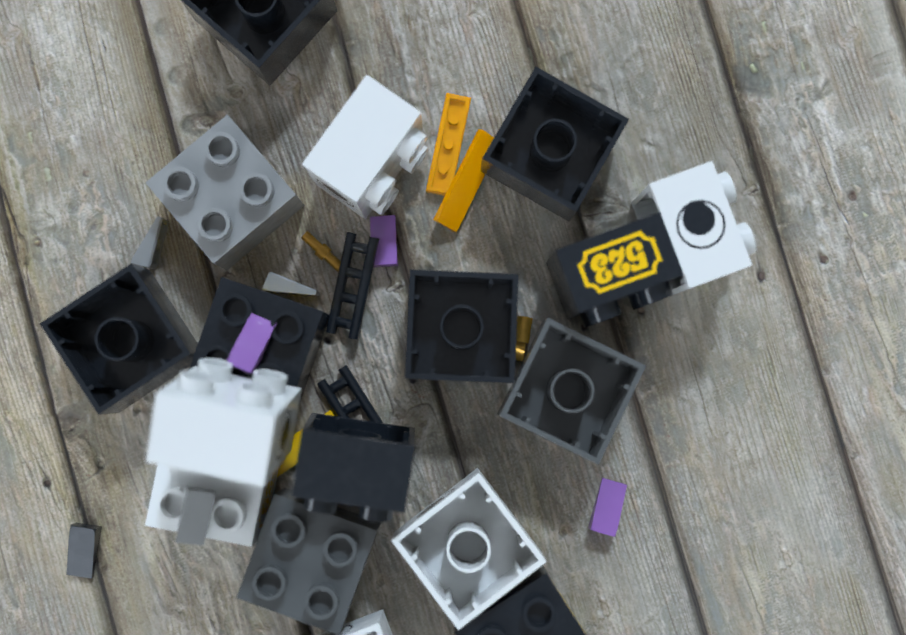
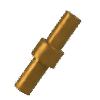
[301,231,340,272]

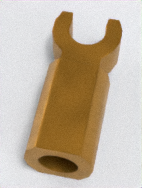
[515,316,533,362]

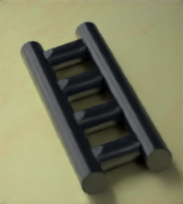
[326,232,379,340]
[317,365,383,423]

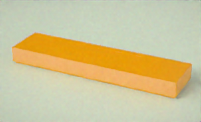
[426,93,471,196]
[433,129,494,232]

